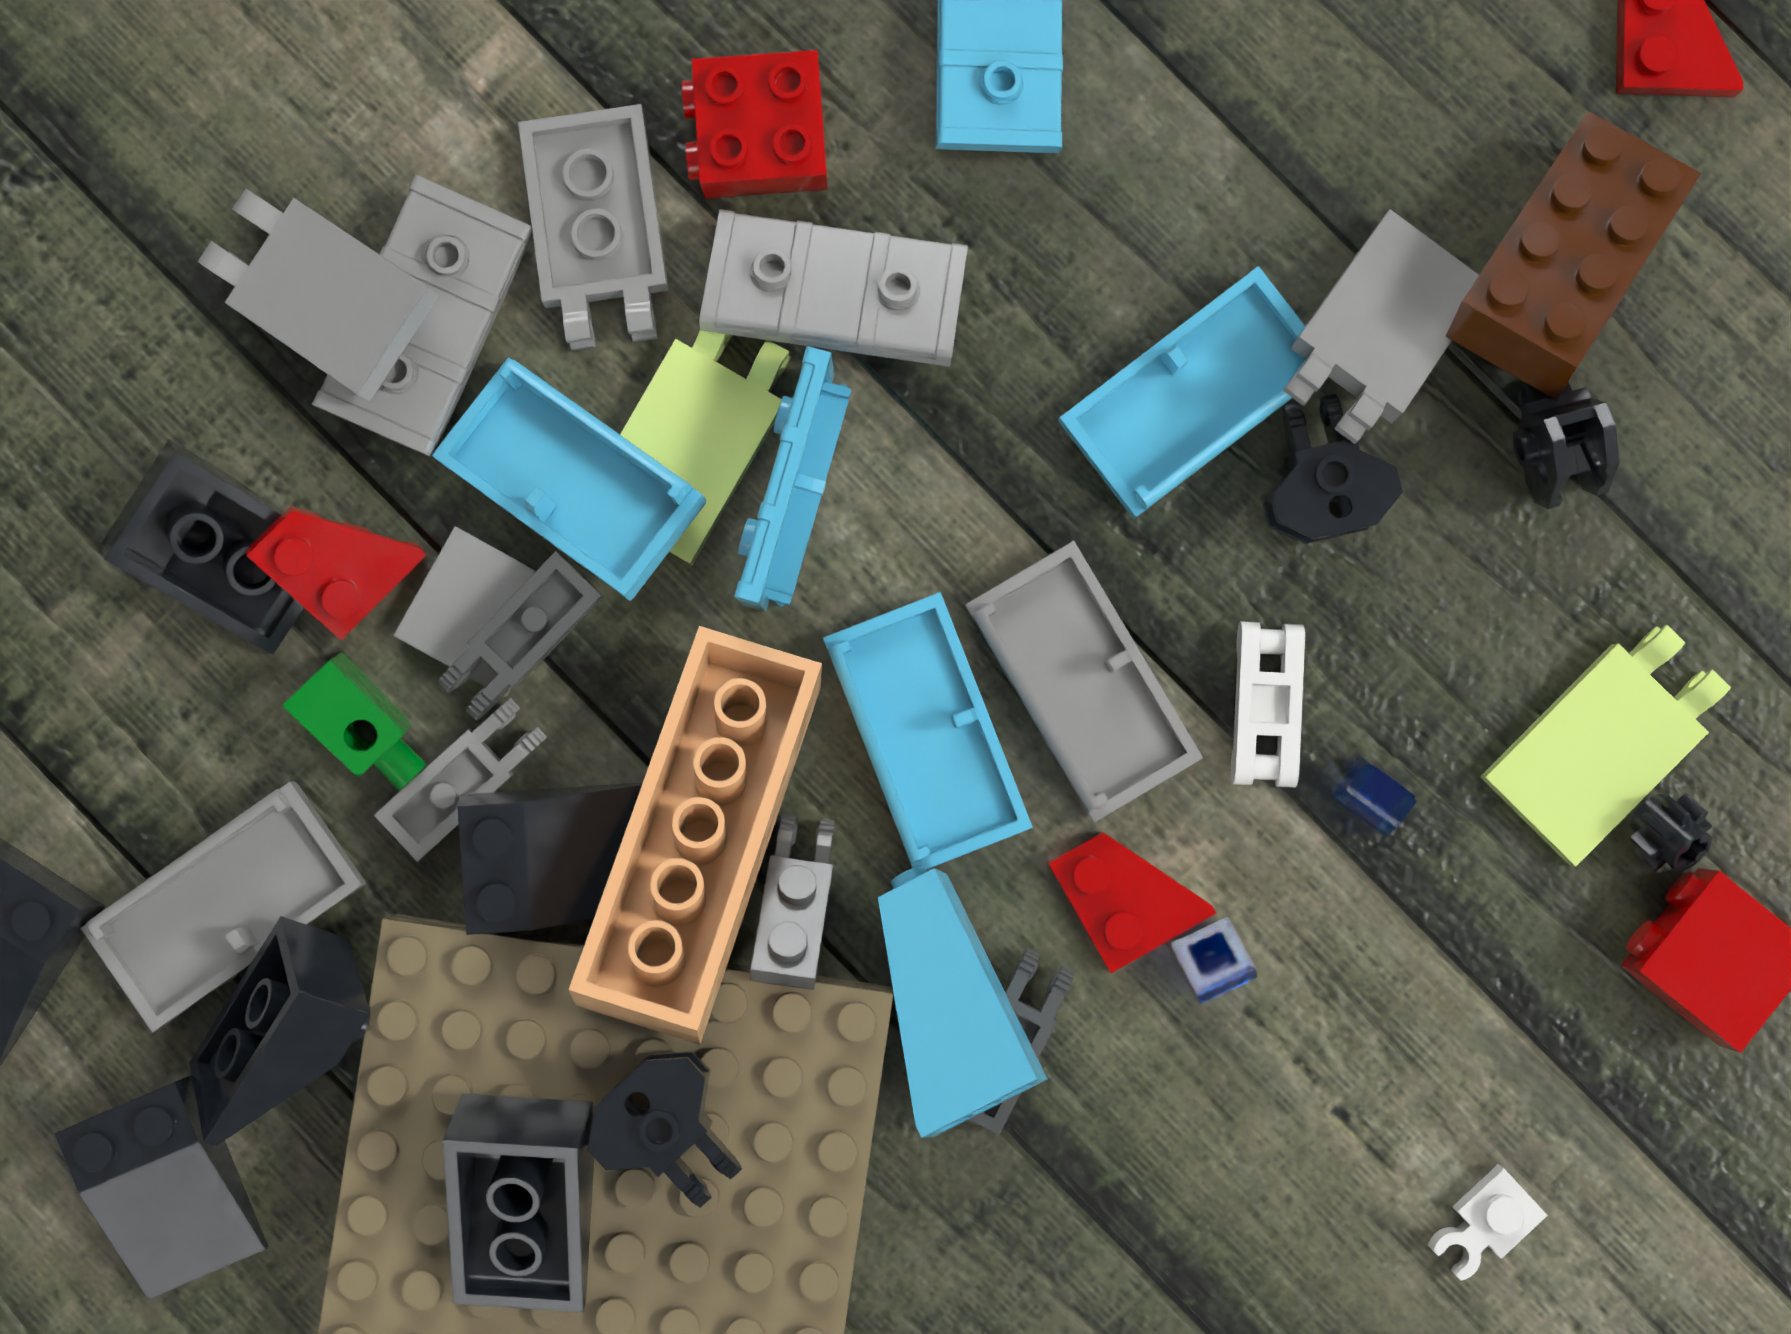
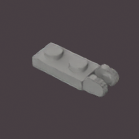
[374,698,547,862]

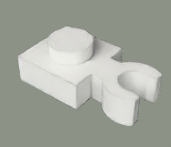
[1428,1164,1548,1281]

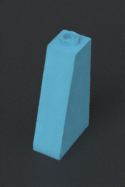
[878,865,1047,1138]

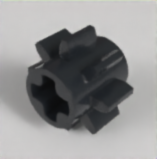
[1630,793,1712,872]

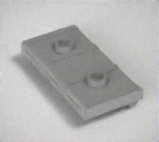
[312,175,532,458]
[699,209,968,367]
[965,541,1203,822]
[81,781,366,1033]

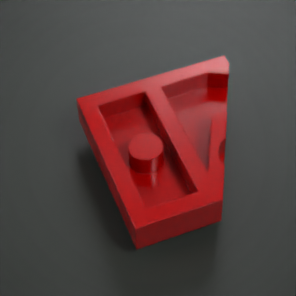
[1616,0,1743,97]
[246,506,427,640]
[1047,832,1217,974]

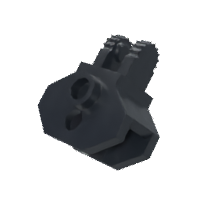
[1513,382,1620,509]
[1263,394,1403,544]
[588,1051,742,1208]

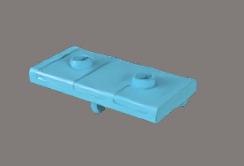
[935,0,1063,153]
[1058,266,1305,519]
[734,346,852,612]
[432,357,706,601]
[823,592,1033,869]

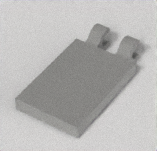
[518,104,669,351]
[197,188,440,402]
[1283,209,1479,444]

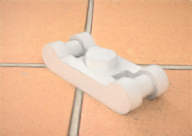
[1231,621,1305,788]

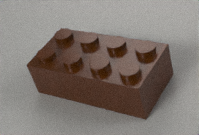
[1446,111,1701,400]

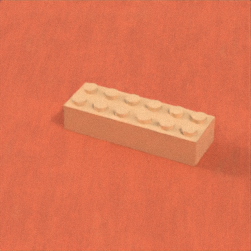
[569,626,822,1045]

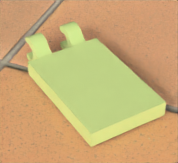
[620,330,791,565]
[1480,625,1731,866]

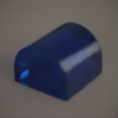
[1333,757,1417,836]
[1170,917,1257,1005]

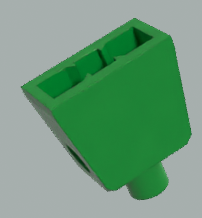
[282,651,427,791]

